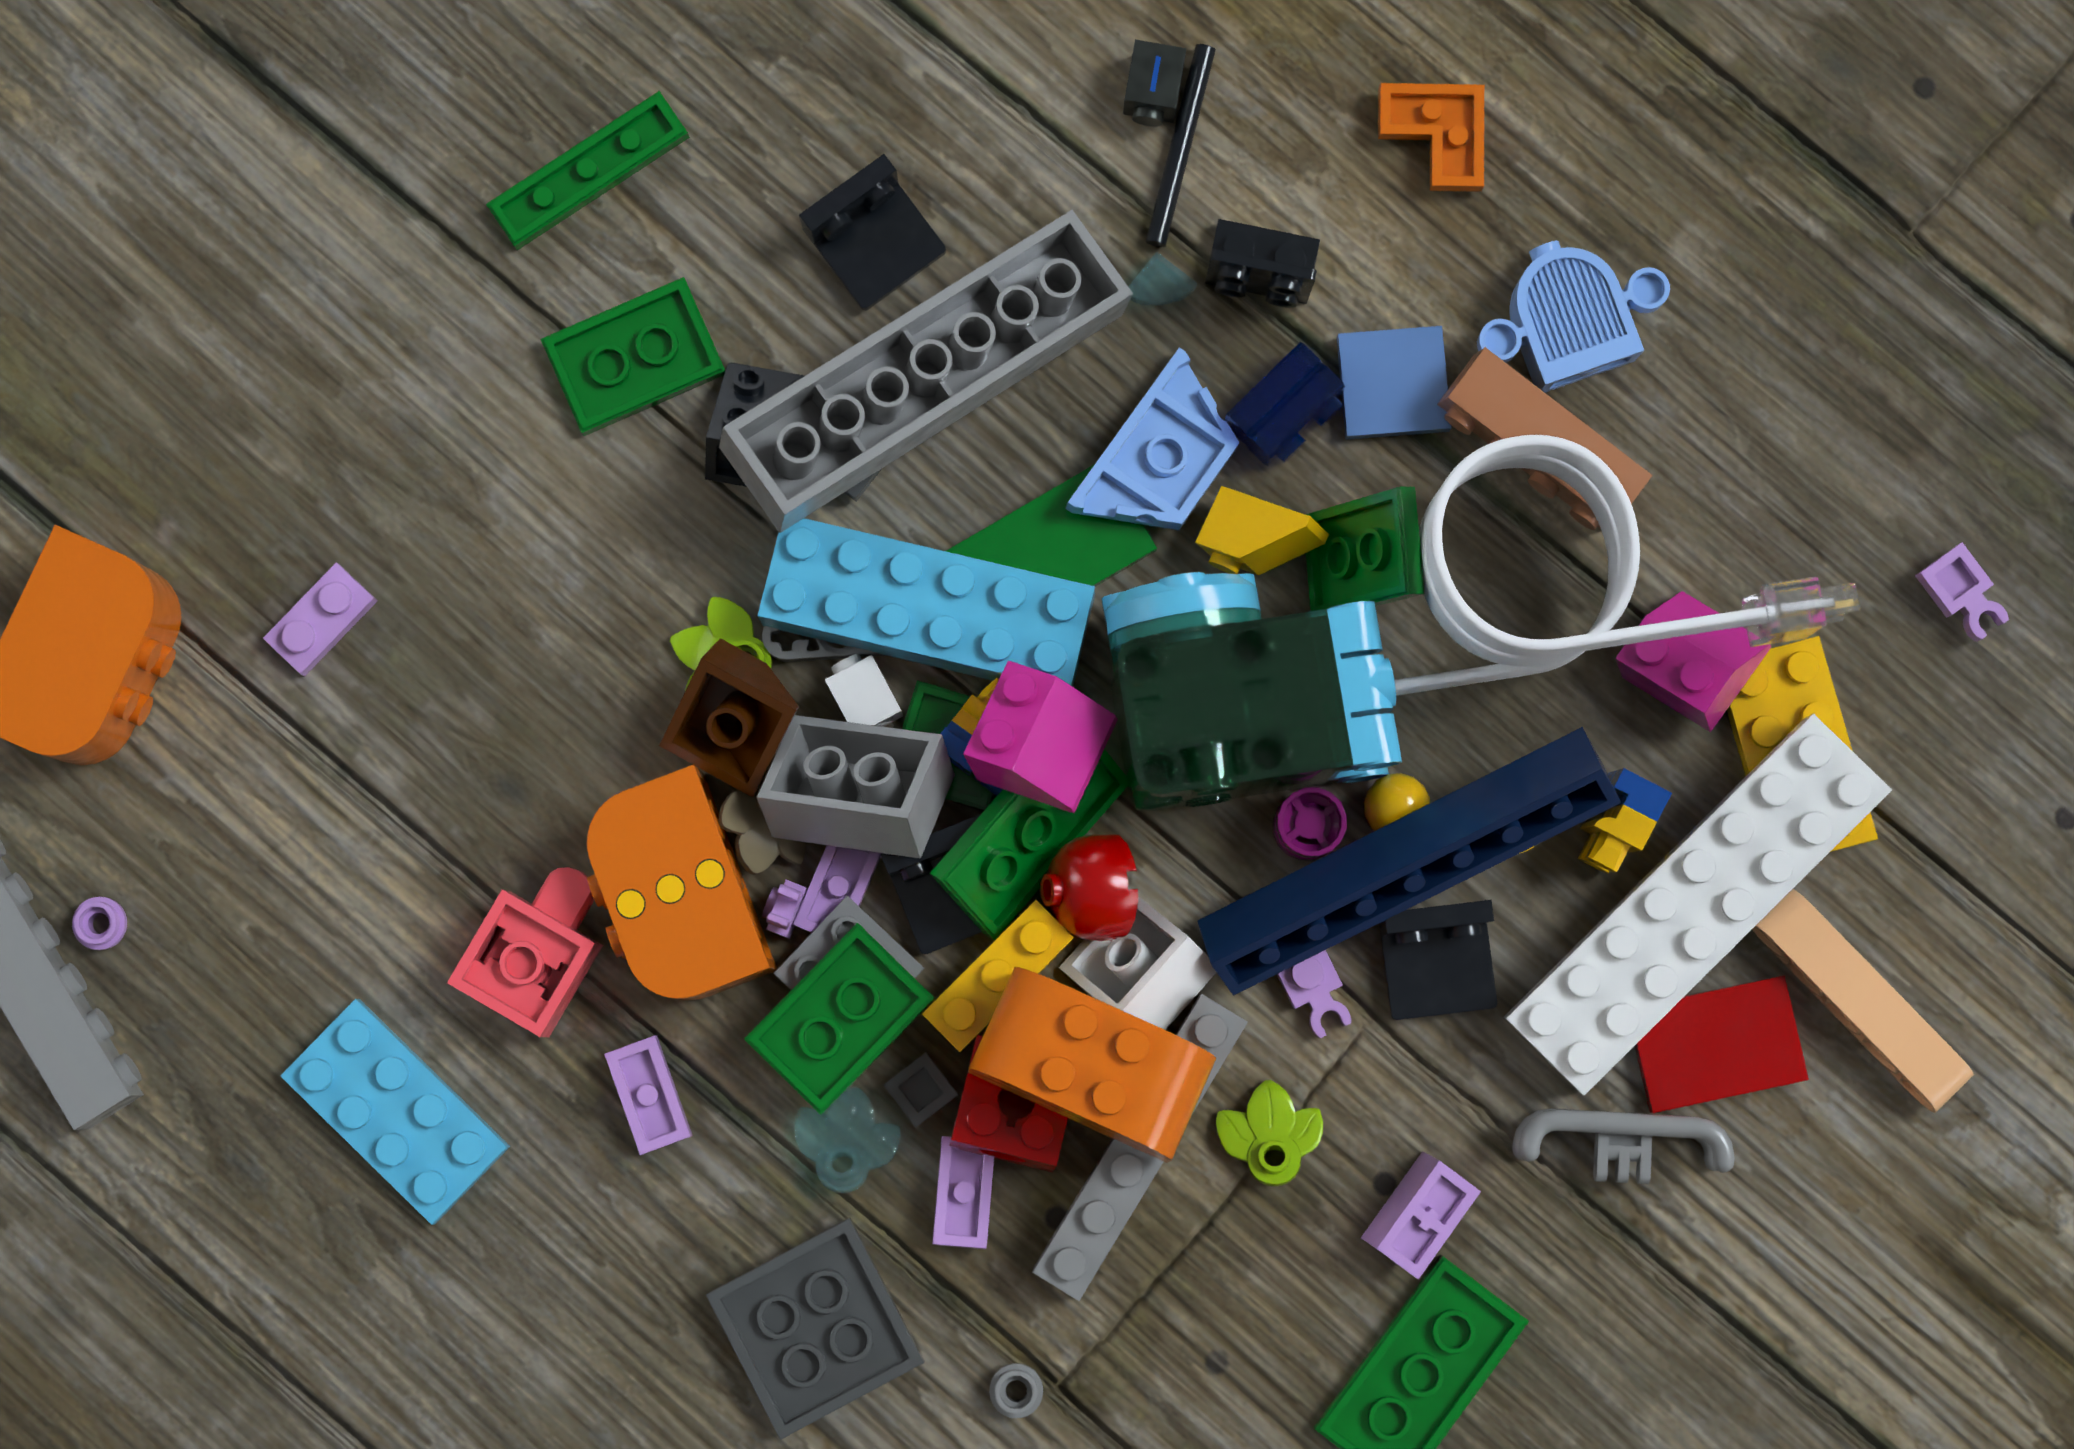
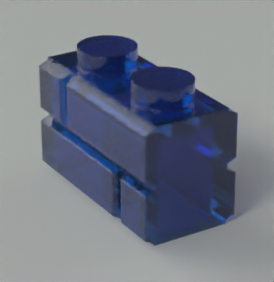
[1224,342,1345,466]

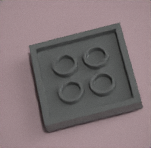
[706,1218,925,1440]

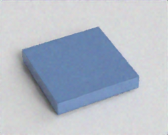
[1336,326,1451,440]

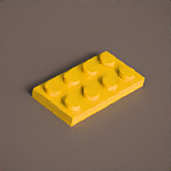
[1727,636,1878,852]

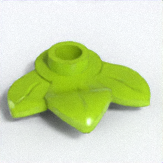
[670,597,772,691]
[1216,1080,1323,1186]

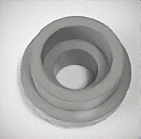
[989,1363,1043,1418]

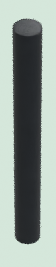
[1146,44,1216,247]

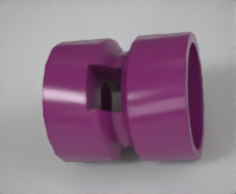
[1273,787,1347,860]

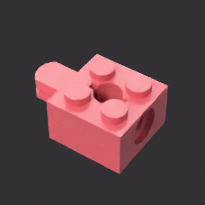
[447,867,603,1038]

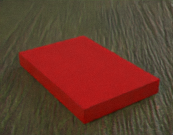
[1635,975,1809,1113]

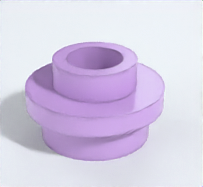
[72,897,127,950]

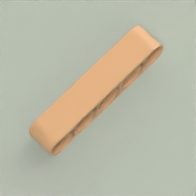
[1752,889,1974,1113]

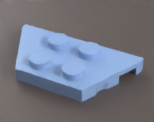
[1065,347,1239,530]

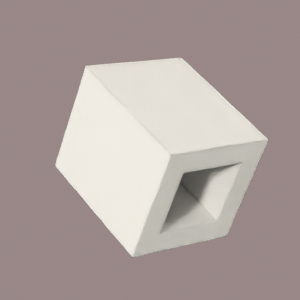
[825,653,903,727]

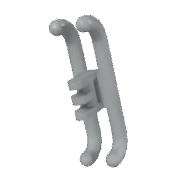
[1512,1108,1735,1184]

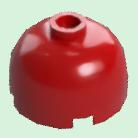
[1041,834,1138,941]

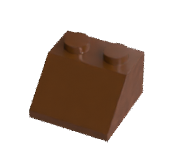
[659,638,799,797]

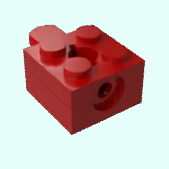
[949,1035,1068,1173]

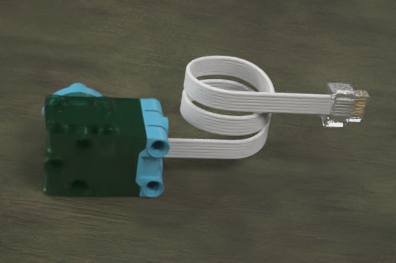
[1101,435,1860,811]

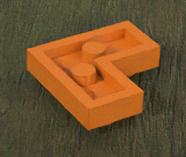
[1378,83,1485,192]

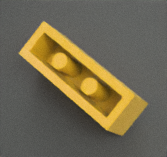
[922,900,1074,1052]

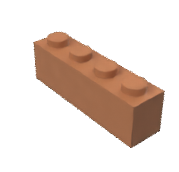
[1437,347,1653,530]

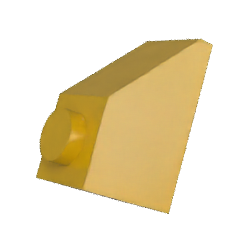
[1195,486,1329,575]

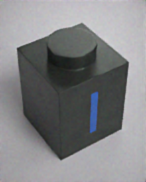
[1123,39,1187,127]

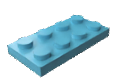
[281,999,510,1225]

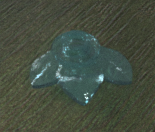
[794,1087,900,1193]

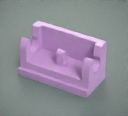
[1361,1151,1481,1279]

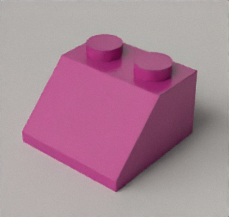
[1615,591,1771,732]
[963,660,1118,813]

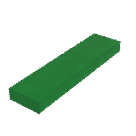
[486,91,690,250]

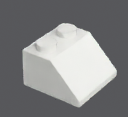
[1059,896,1217,1030]

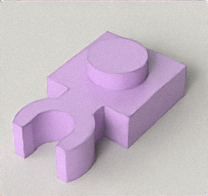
[1915,542,2009,642]
[762,880,808,939]
[1277,950,1351,1038]

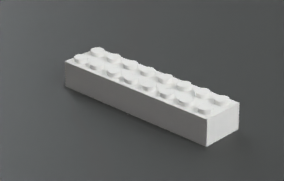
[1504,714,1892,1096]

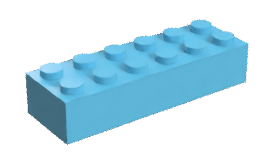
[757,518,1095,687]

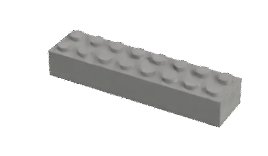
[719,210,1133,533]

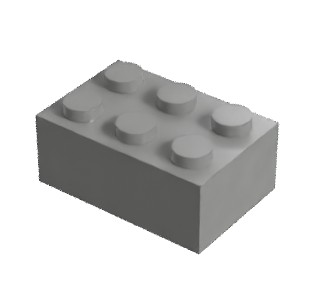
[757,715,955,859]

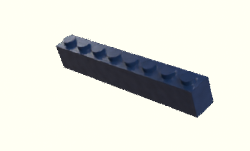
[1197,727,1621,996]

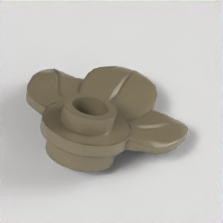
[719,776,807,875]

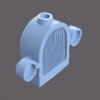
[1477,241,1670,392]

